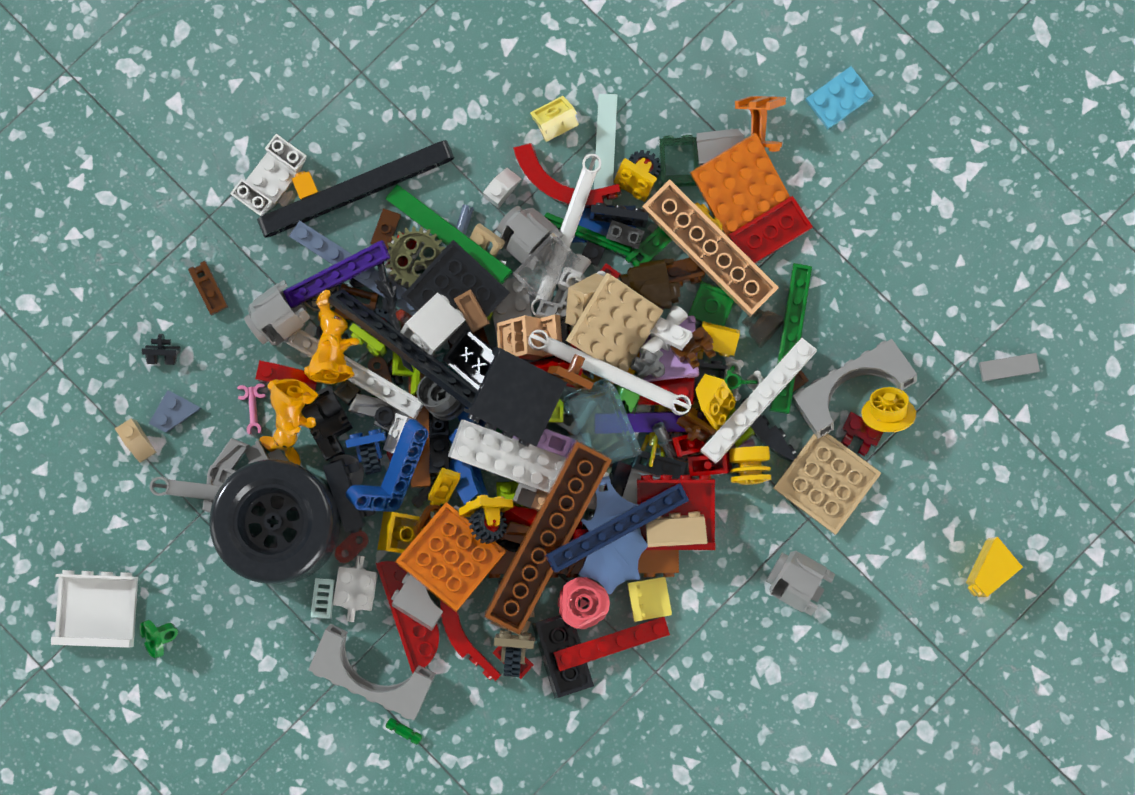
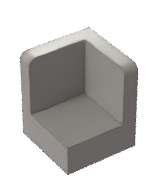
[245,440,270,464]
[513,482,538,508]

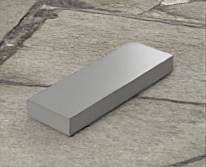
[979,353,1040,382]

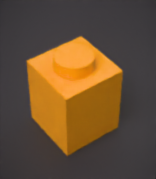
[291,171,318,200]

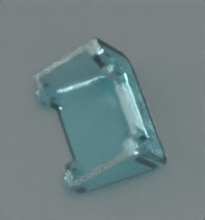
[563,379,642,464]

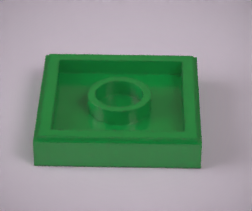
[688,281,734,326]

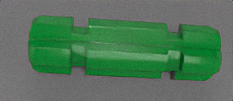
[386,718,422,745]

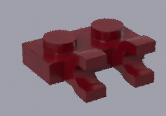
[841,412,884,456]

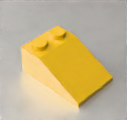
[377,511,423,553]

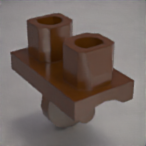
[676,407,716,442]

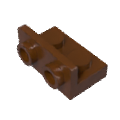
[666,257,705,287]

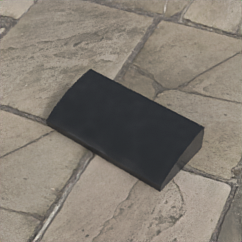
[532,615,594,699]

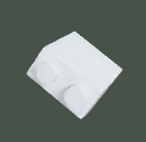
[401,292,465,356]

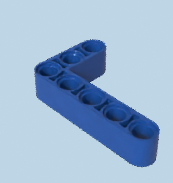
[346,419,429,512]

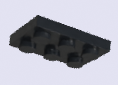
[590,203,649,228]

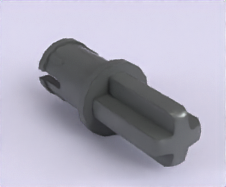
[652,422,677,459]

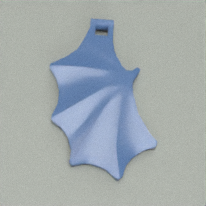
[579,476,648,595]

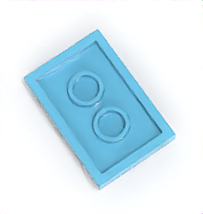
[805,66,874,130]

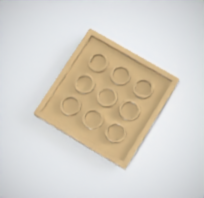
[566,273,663,372]
[773,433,881,535]

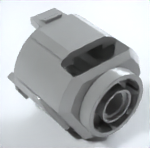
[497,206,563,269]
[244,280,311,345]
[766,551,835,616]

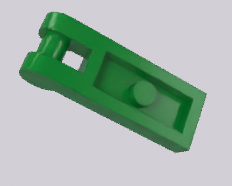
[625,227,673,267]

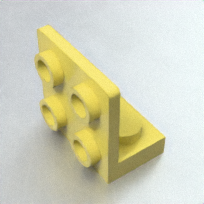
[627,577,672,622]

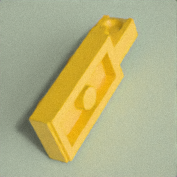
[428,468,461,512]

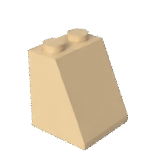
[565,273,626,326]

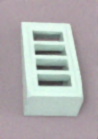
[311,578,335,619]

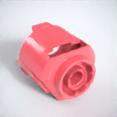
[558,577,610,629]

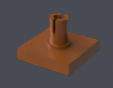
[548,354,594,390]

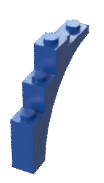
[448,407,489,505]

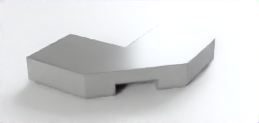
[535,289,568,320]

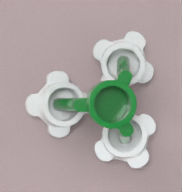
[724,356,764,401]

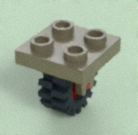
[494,630,535,677]

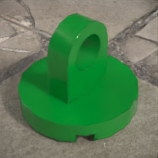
[140,620,178,658]

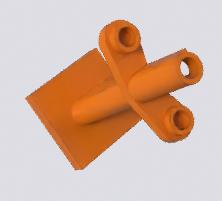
[735,96,786,152]

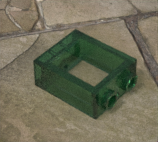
[658,135,699,187]

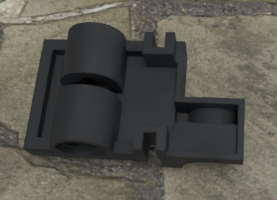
[301,385,353,461]

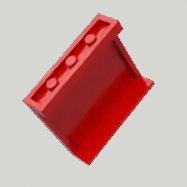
[637,475,715,550]

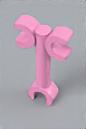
[237,383,266,435]

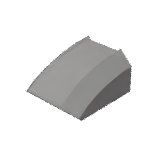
[696,129,744,166]

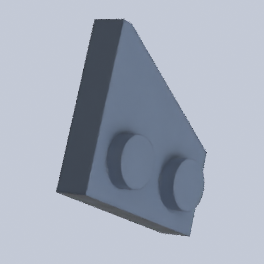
[149,390,201,433]

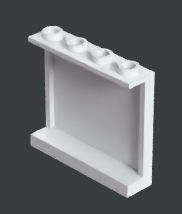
[51,570,138,648]

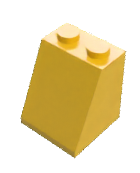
[966,537,1023,597]

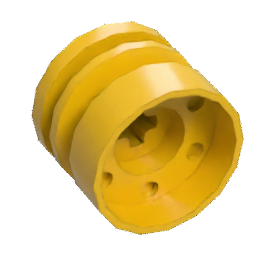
[728,446,772,485]

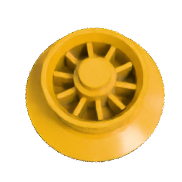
[861,387,916,433]

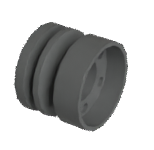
[417,376,466,421]

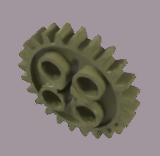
[386,226,445,287]

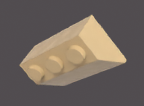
[646,511,707,547]

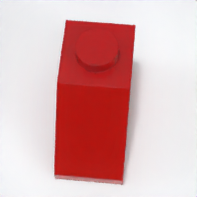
[688,451,732,476]

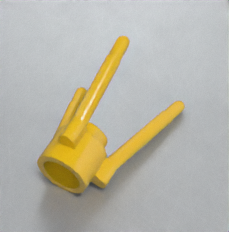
[640,432,665,467]

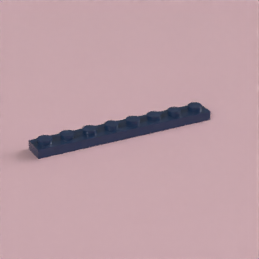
[545,483,689,573]

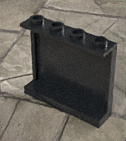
[463,347,567,447]

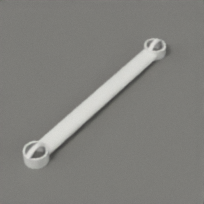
[531,154,601,315]
[528,330,691,415]

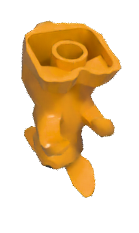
[304,290,359,384]
[260,379,318,465]

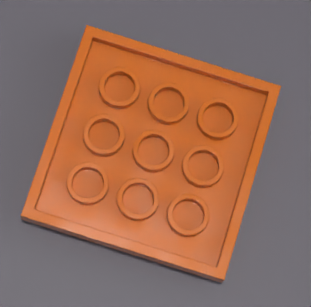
[690,133,790,238]
[395,502,506,612]

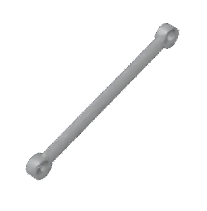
[150,476,298,511]

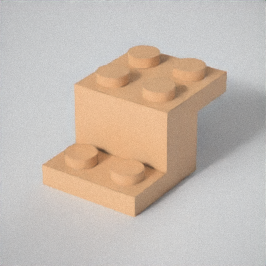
[496,314,562,361]

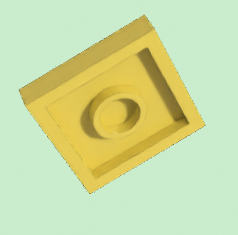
[530,96,579,142]

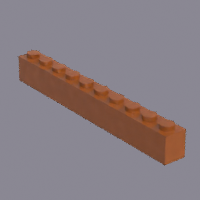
[489,550,679,578]

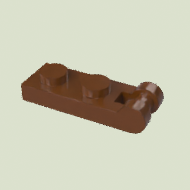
[188,261,228,316]

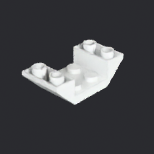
[230,134,307,216]

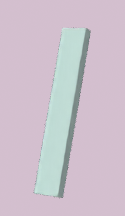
[594,94,617,206]

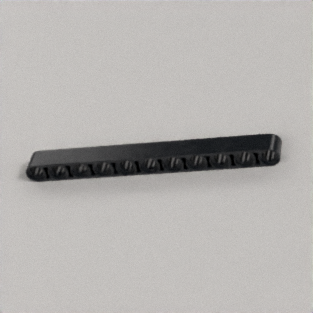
[257,140,455,238]

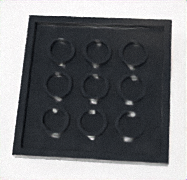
[401,240,510,345]

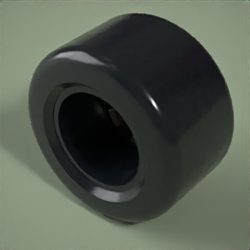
[209,459,341,584]

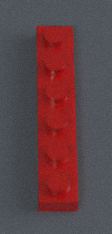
[553,617,670,671]

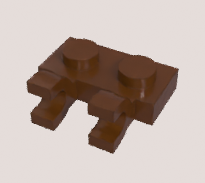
[670,327,716,369]

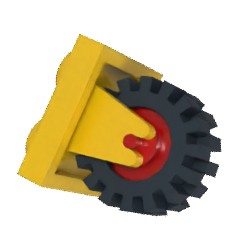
[613,150,662,202]
[459,495,514,544]

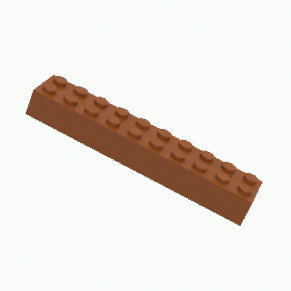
[485,439,612,635]

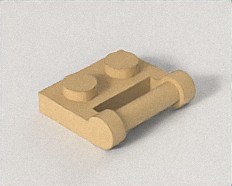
[470,223,505,258]

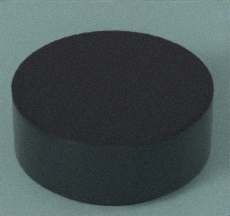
[375,406,395,427]

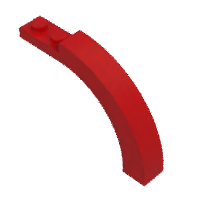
[440,600,502,681]

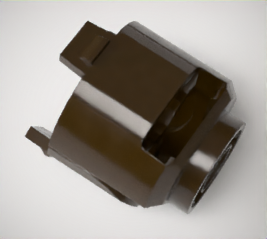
[620,258,681,310]

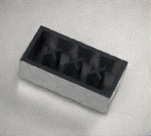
[442,329,495,390]

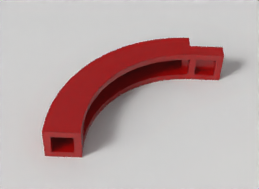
[513,143,622,208]

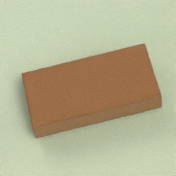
[454,289,490,333]

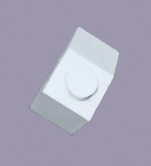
[483,168,522,209]

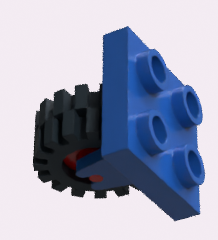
[345,428,387,475]

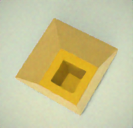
[695,374,737,432]

